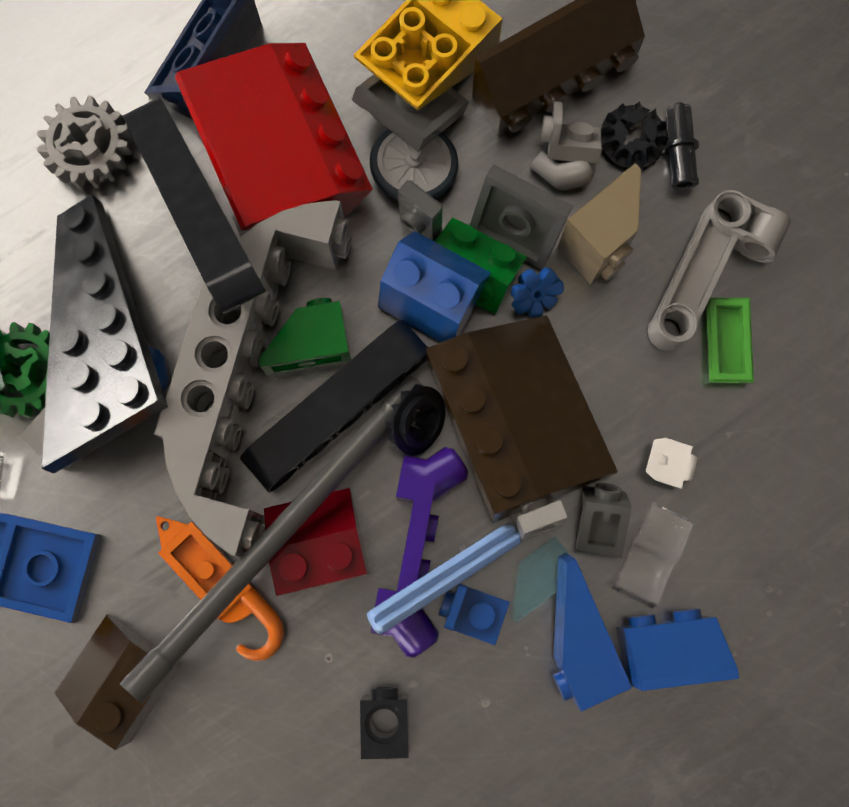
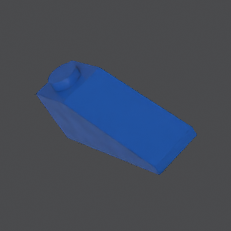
[553,553,632,712]

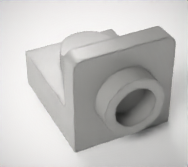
[541,101,602,164]
[511,498,568,542]

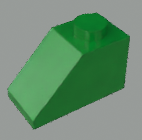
[259,298,351,376]

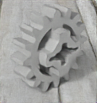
[36,95,133,189]

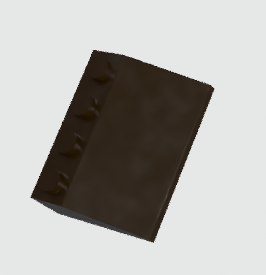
[426,315,618,523]

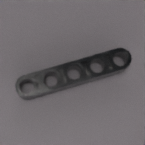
[240,319,428,493]

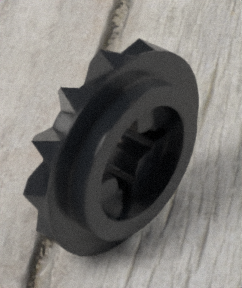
[601,101,668,168]
[386,384,445,455]

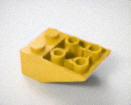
[354,0,503,111]

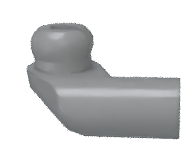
[530,151,596,191]

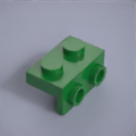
[434,217,527,314]

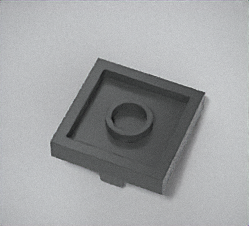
[352,75,469,152]
[470,164,573,270]

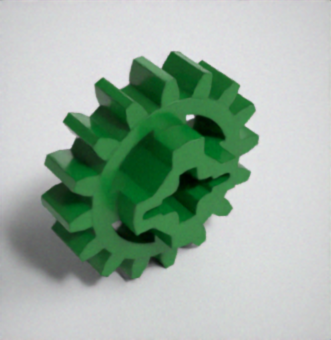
[0,322,50,418]

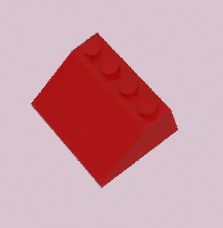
[175,43,373,231]

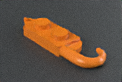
[156,516,284,661]

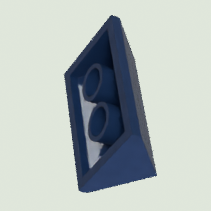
[144,0,261,120]

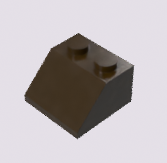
[55,614,182,750]

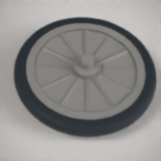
[370,129,458,200]

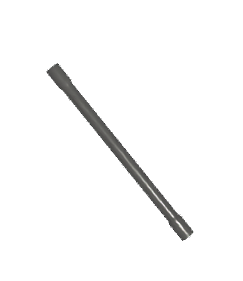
[120,375,422,704]

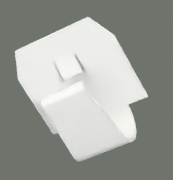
[645,438,698,489]

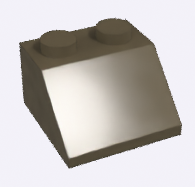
[557,163,641,285]

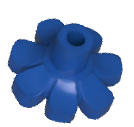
[510,267,564,318]

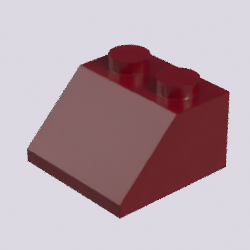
[264,488,370,596]

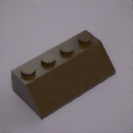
[472,0,645,136]

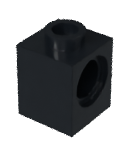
[360,686,410,759]

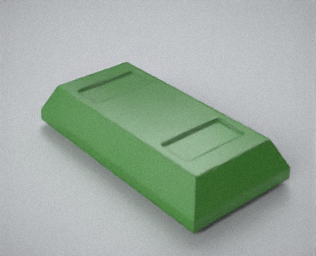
[706,298,754,383]

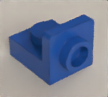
[438,583,510,645]

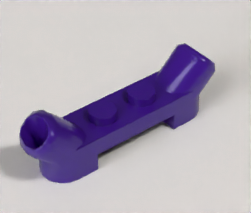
[371,447,468,658]

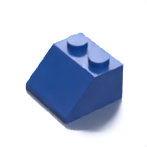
[378,231,491,342]
[616,608,739,691]

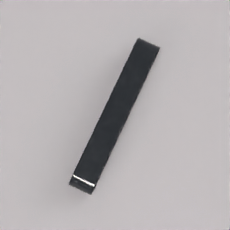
[123,97,266,314]

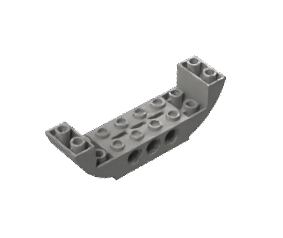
[154,200,352,557]

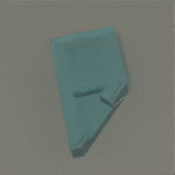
[511,536,583,623]

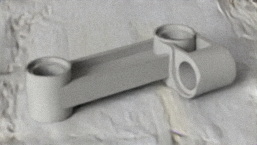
[647,190,791,351]

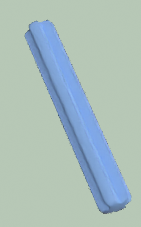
[367,523,521,634]

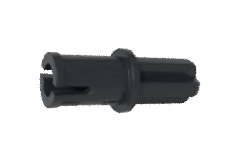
[664,102,699,190]

